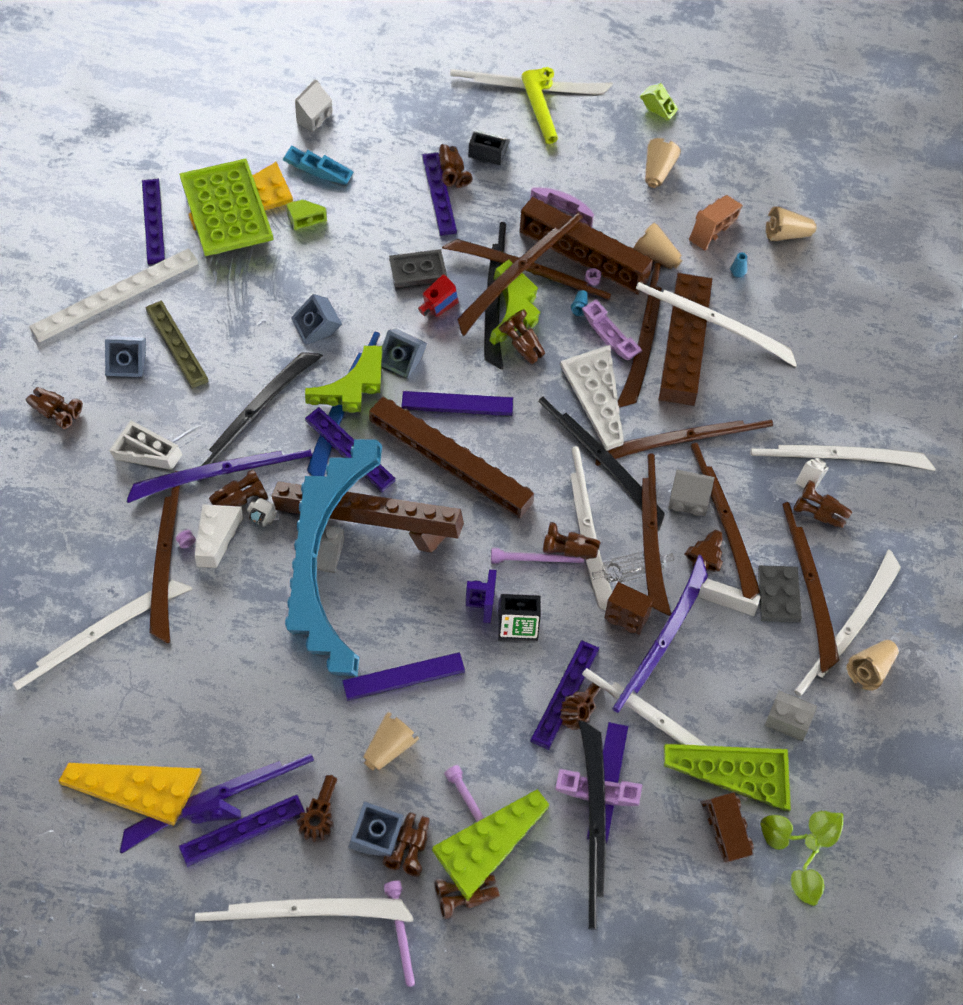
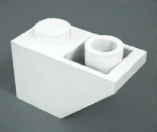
[795,458,829,489]

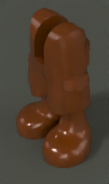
[439,144,473,188]
[498,309,546,365]
[26,387,83,429]
[209,469,269,507]
[793,480,853,528]
[543,522,601,560]
[383,812,430,876]
[434,875,500,919]

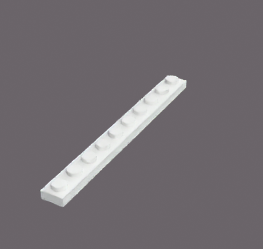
[30,248,198,342]

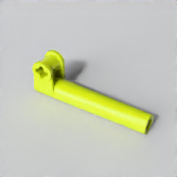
[521,67,558,144]

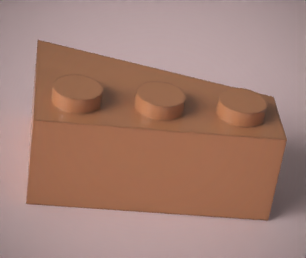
[689,195,743,250]

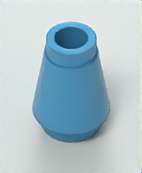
[730,252,748,278]
[571,290,588,316]

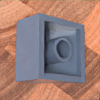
[291,294,342,345]
[382,328,427,378]
[105,336,146,377]
[348,801,404,856]

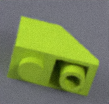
[639,83,678,120]

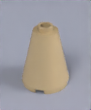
[645,138,681,188]
[766,206,816,241]
[633,223,682,269]
[846,640,899,691]
[363,712,419,771]

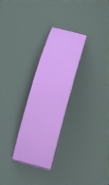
[530,188,594,227]
[582,300,642,361]
[555,769,643,806]

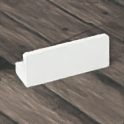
[698,579,761,616]

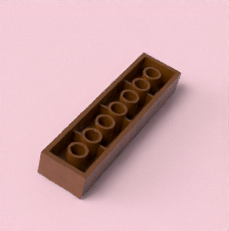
[519,197,653,295]
[658,273,713,406]

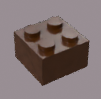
[604,582,654,635]

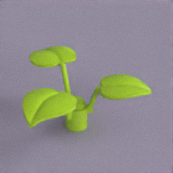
[760,811,843,906]

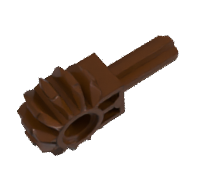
[560,682,602,730]
[297,775,337,843]

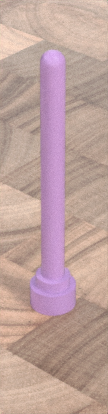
[491,548,584,564]
[444,765,484,822]
[384,881,415,987]

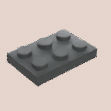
[389,249,447,288]
[758,565,802,622]

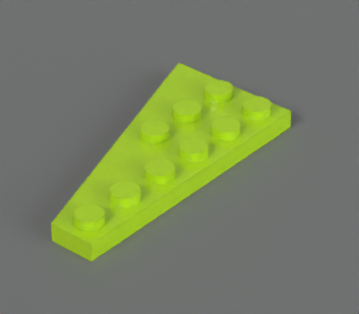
[663,744,791,812]
[432,789,549,901]

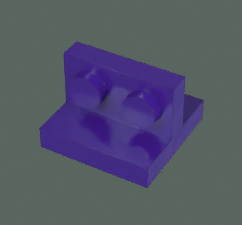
[465,569,497,624]

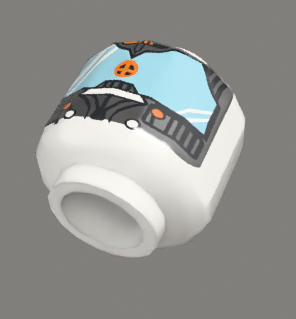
[247,498,277,527]

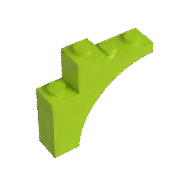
[489,260,540,345]
[305,345,382,413]

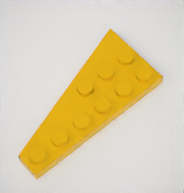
[188,161,293,231]
[58,763,202,826]

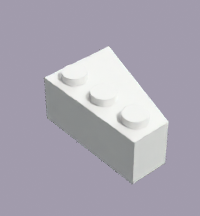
[109,421,182,470]
[195,504,243,568]

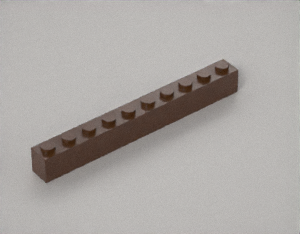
[369,396,534,518]
[271,481,464,539]

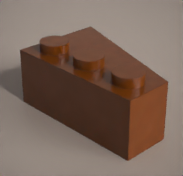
[700,792,754,862]

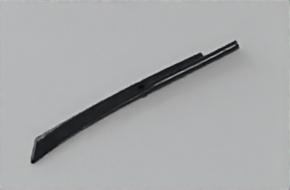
[484,222,506,369]
[201,352,323,466]
[538,397,665,531]
[579,720,606,930]

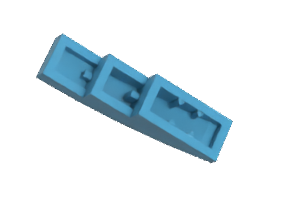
[283,145,354,185]

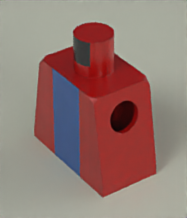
[418,274,459,317]

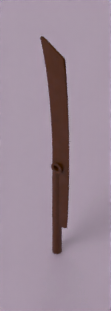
[457,213,583,336]
[442,239,612,300]
[618,263,662,408]
[595,419,773,466]
[691,443,760,600]
[642,453,672,616]
[149,471,180,643]
[782,502,840,673]

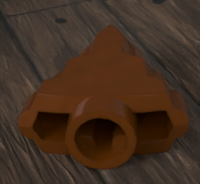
[684,530,723,572]

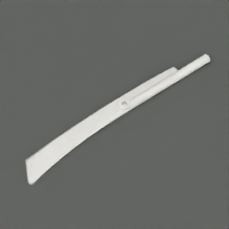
[450,69,613,95]
[636,282,797,367]
[750,445,936,471]
[571,447,612,611]
[794,549,901,696]
[13,579,192,690]
[582,668,748,801]
[195,898,414,922]

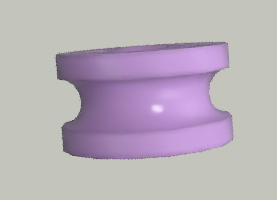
[585,268,601,286]
[176,530,196,549]

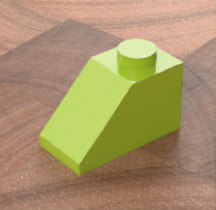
[286,199,327,230]

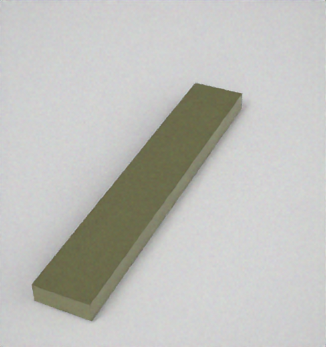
[145,300,209,389]

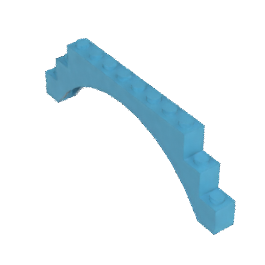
[285,439,382,677]

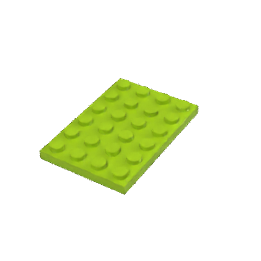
[179,158,274,256]

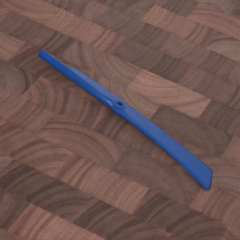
[307,331,381,476]

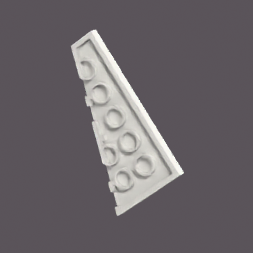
[560,345,624,451]

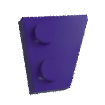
[182,799,241,824]

